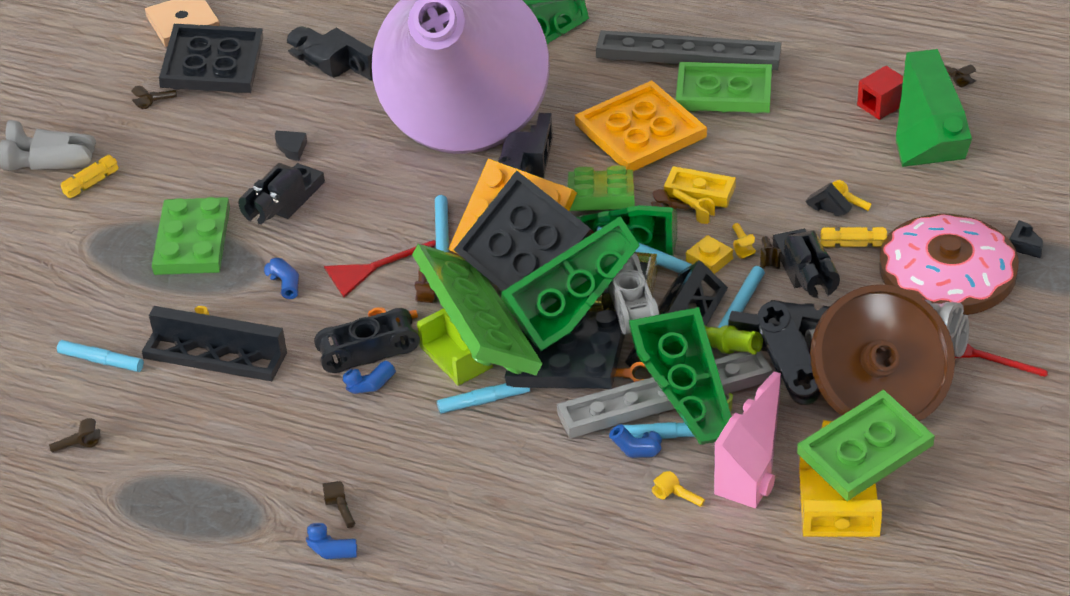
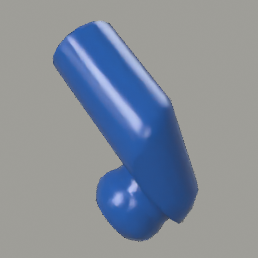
[264,258,299,299]
[342,360,396,394]
[609,424,662,458]
[306,523,357,559]

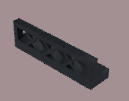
[625,260,728,370]
[142,306,287,382]

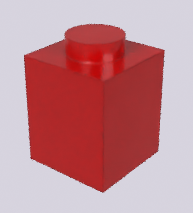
[857,66,903,120]

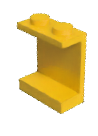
[799,456,882,537]

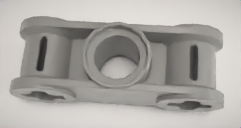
[606,253,659,335]

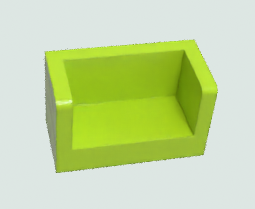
[417,308,493,386]

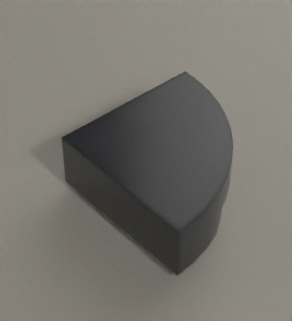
[275,130,307,161]
[805,183,853,216]
[1009,220,1043,258]

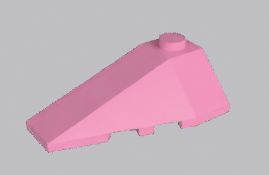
[714,371,781,509]

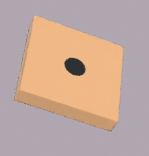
[145,0,220,47]

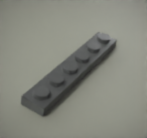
[596,30,782,70]

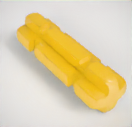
[60,155,119,198]
[820,227,887,247]

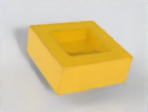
[686,235,733,274]

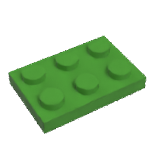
[676,62,772,113]
[568,165,635,211]
[152,197,230,275]
[797,390,935,501]

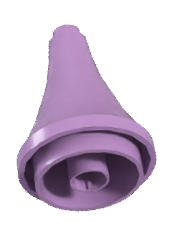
[372,0,550,154]

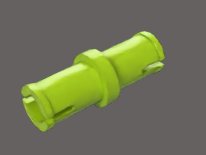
[704,325,763,355]

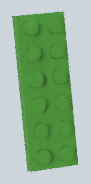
[412,244,543,375]

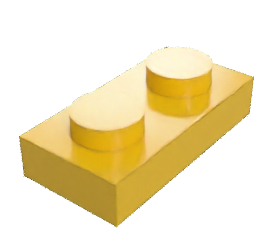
[663,166,736,208]

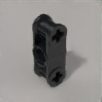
[757,301,821,405]
[314,308,420,373]

